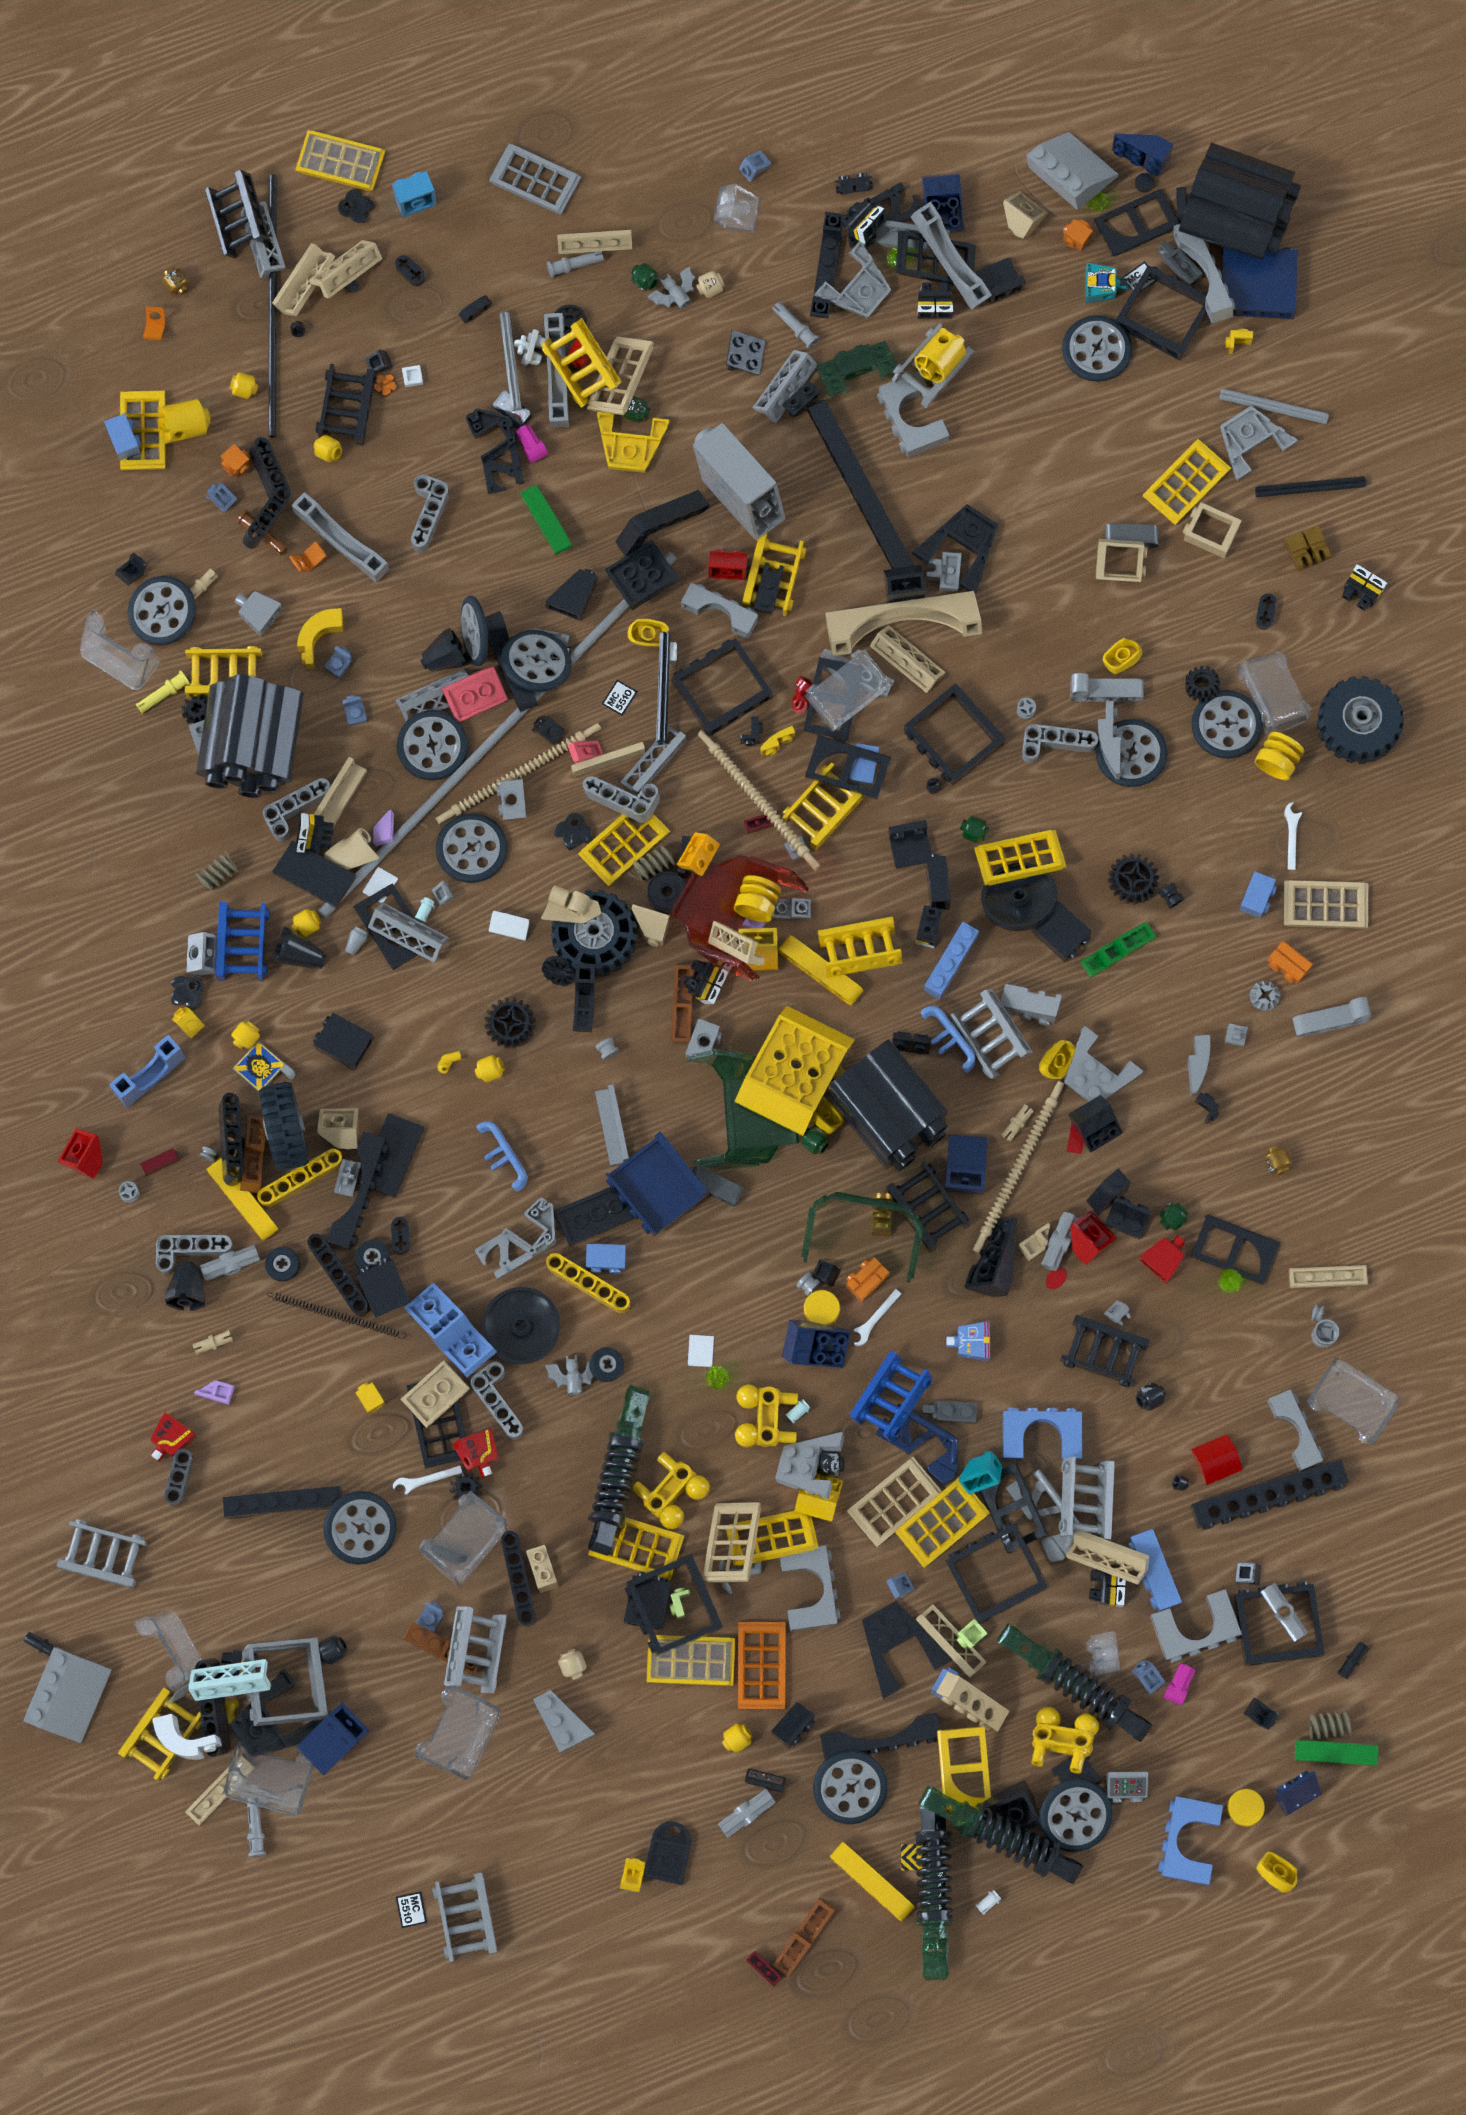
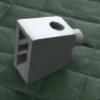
[235,591,283,637]

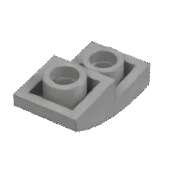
[772,898,811,920]

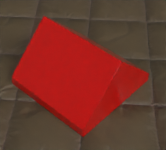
[1191,1434,1243,1485]

